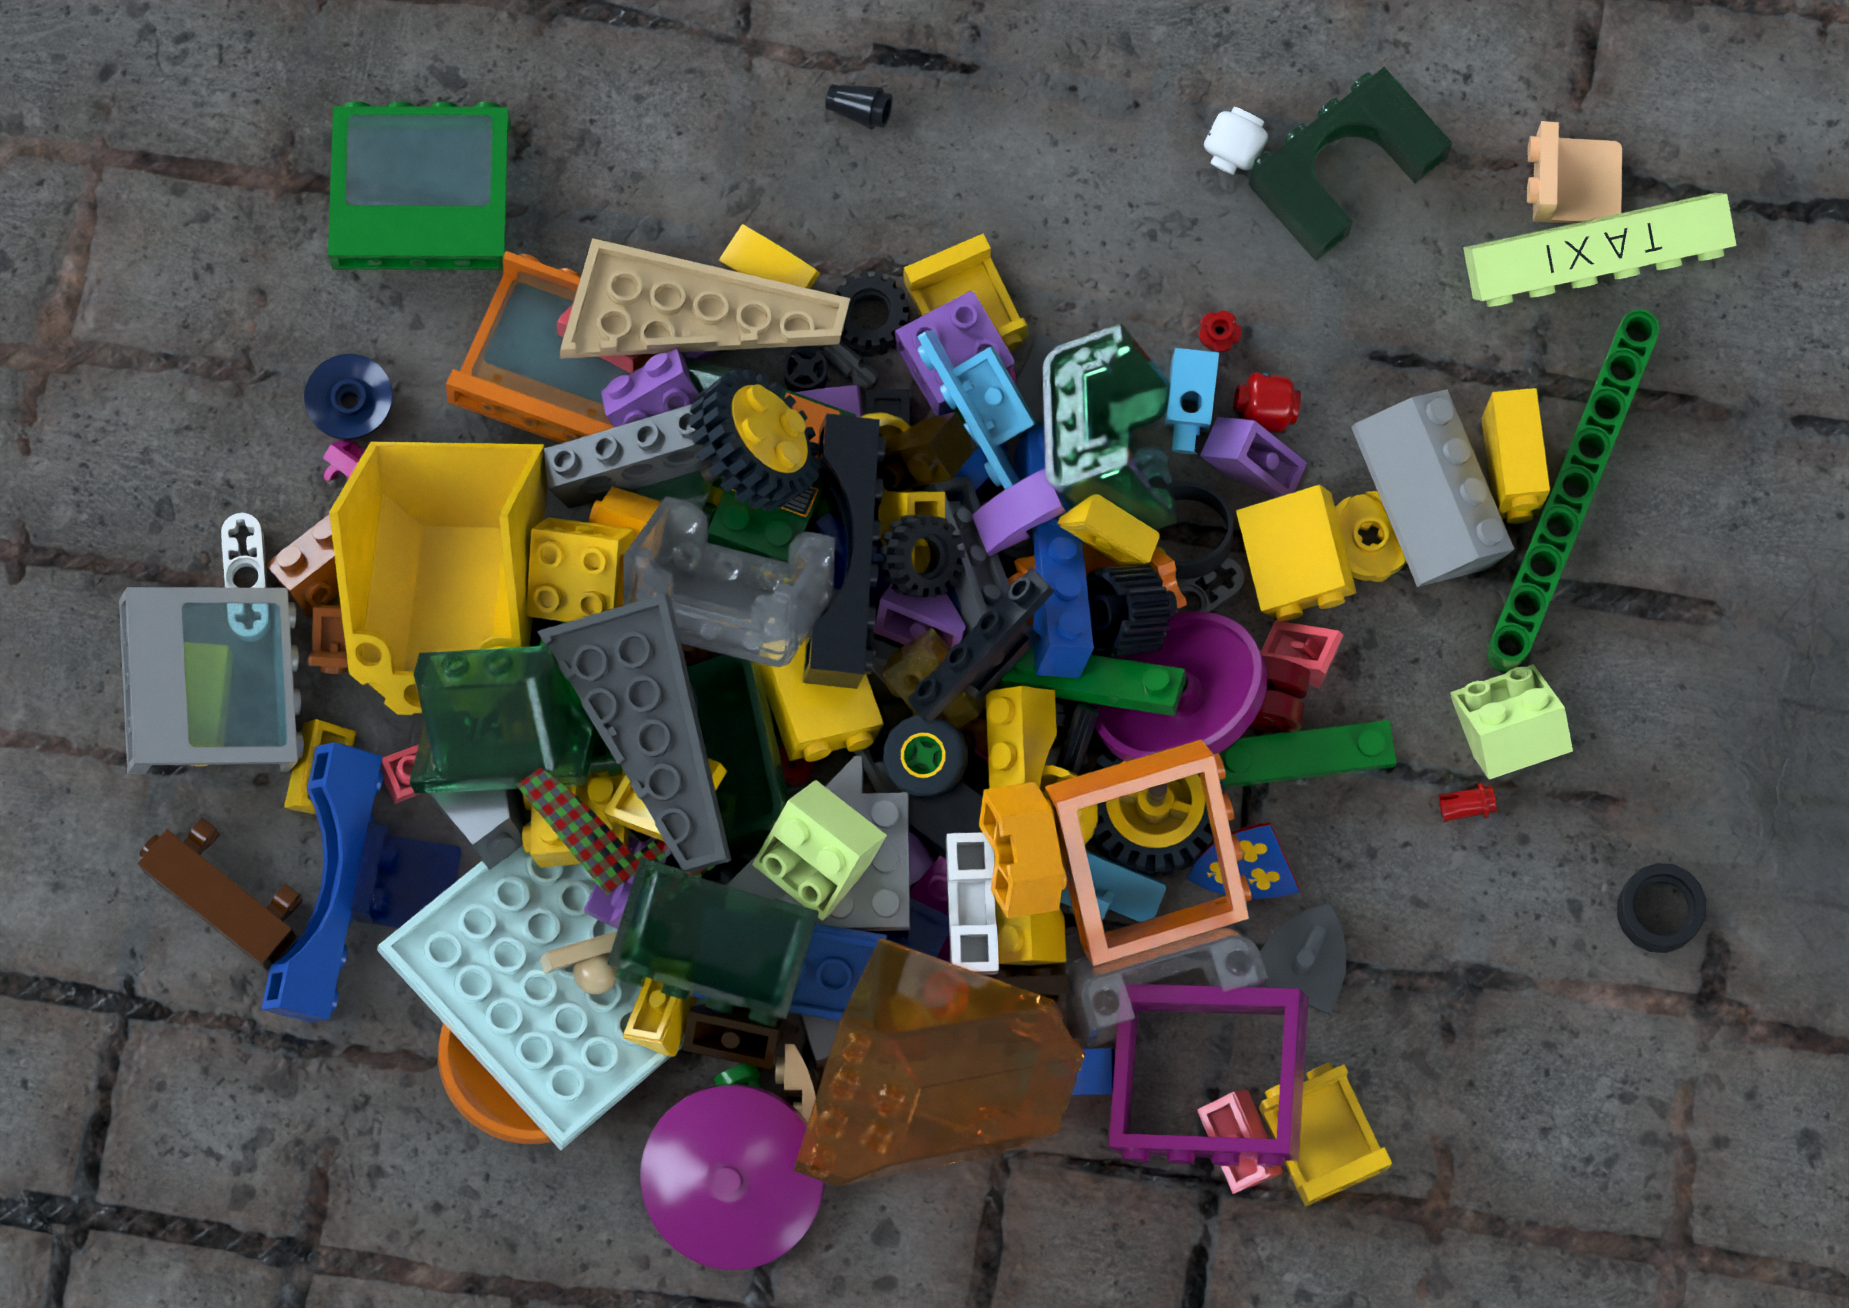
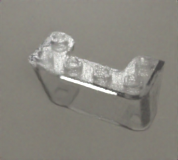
[1066,924,1268,1048]

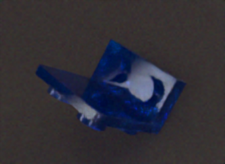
[351,823,462,929]

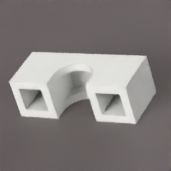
[946,832,999,976]

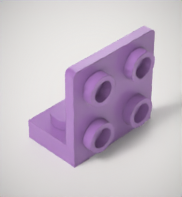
[895,291,1014,416]

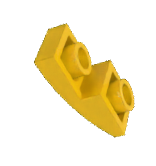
[719,224,820,289]

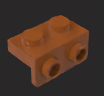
[265,515,339,617]

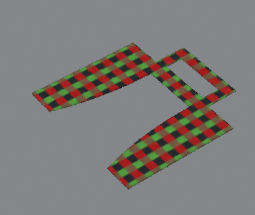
[516,768,724,906]

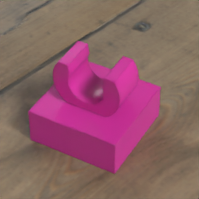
[323,440,366,482]

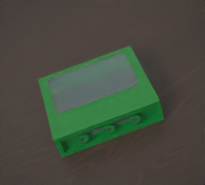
[328,101,511,270]

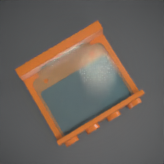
[446,251,657,443]

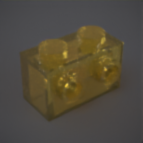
[882,628,986,729]

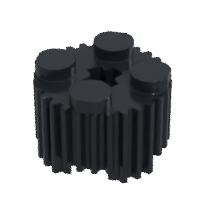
[1086,564,1177,657]

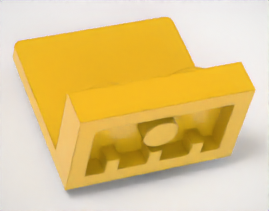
[527,517,634,622]

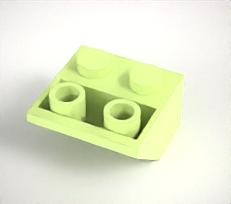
[1450,664,1573,780]
[752,780,887,921]

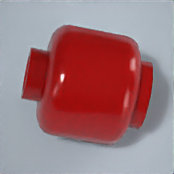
[1233,372,1301,433]

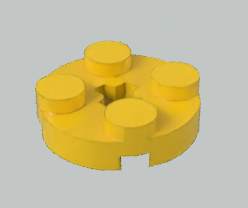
[1335,491,1407,582]

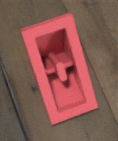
[1261,620,1344,689]

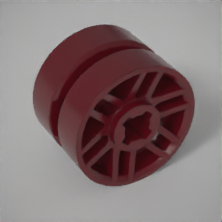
[1248,656,1310,733]

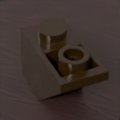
[876,412,978,491]

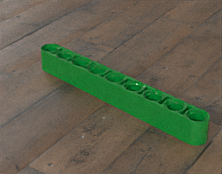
[1486,309,1660,673]

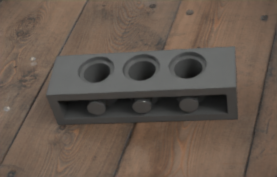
[543,404,711,509]

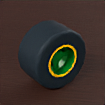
[883,715,968,797]

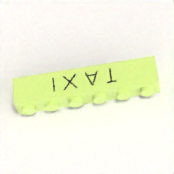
[1463,193,1737,307]

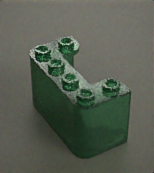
[1042,323,1177,530]

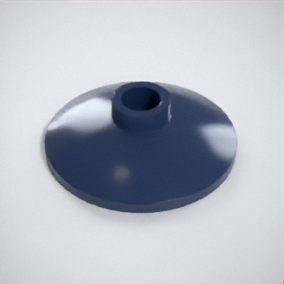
[304,354,393,440]

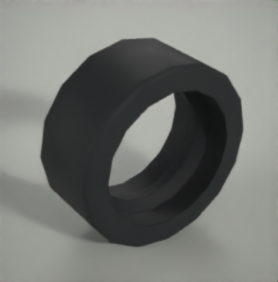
[1617,863,1707,953]

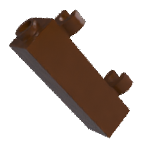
[137,817,303,972]

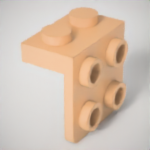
[1527,121,1622,224]

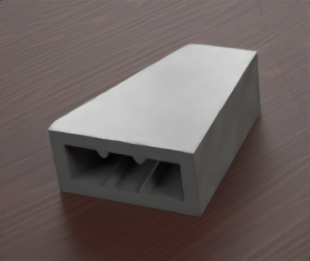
[421,729,523,870]

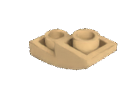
[775,1044,820,1143]

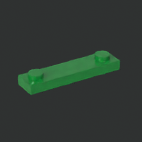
[999,646,1186,716]
[1219,720,1396,788]

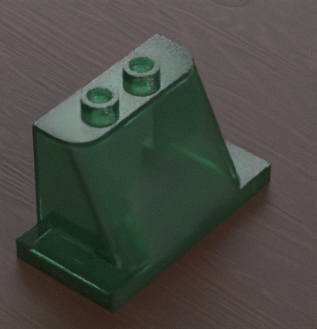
[409,646,598,794]

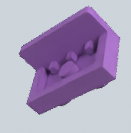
[600,347,700,427]

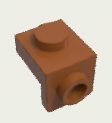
[308,604,348,674]

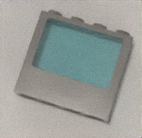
[119,587,304,774]

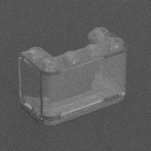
[624,496,835,667]

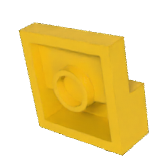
[522,766,629,868]

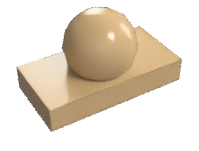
[540,927,639,995]

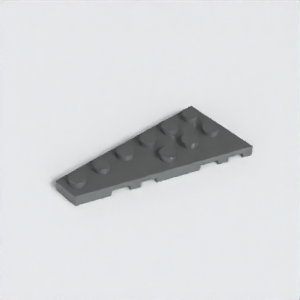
[537,594,731,873]

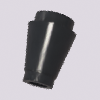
[825,84,893,130]

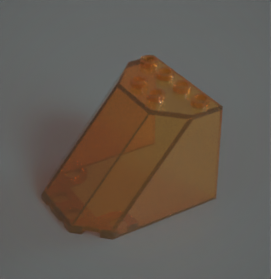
[793,938,1085,1187]

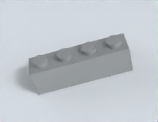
[1351,389,1514,587]

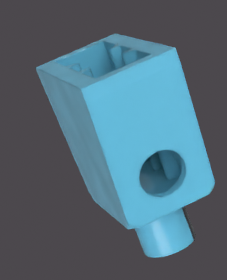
[1164,348,1219,454]

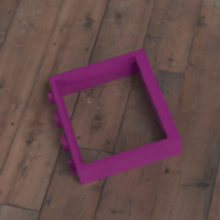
[1109,984,1309,1168]

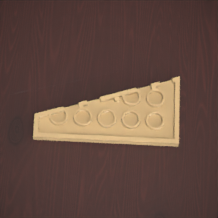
[560,238,850,359]

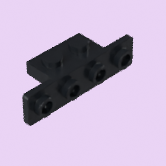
[908,568,1054,723]

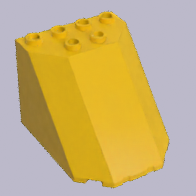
[329,442,548,717]

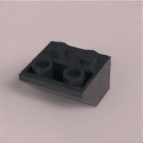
[896,748,989,858]

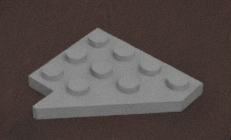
[726,756,910,931]

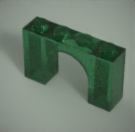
[1248,67,1452,261]

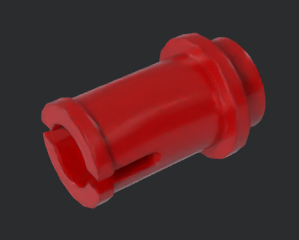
[1438,783,1497,823]

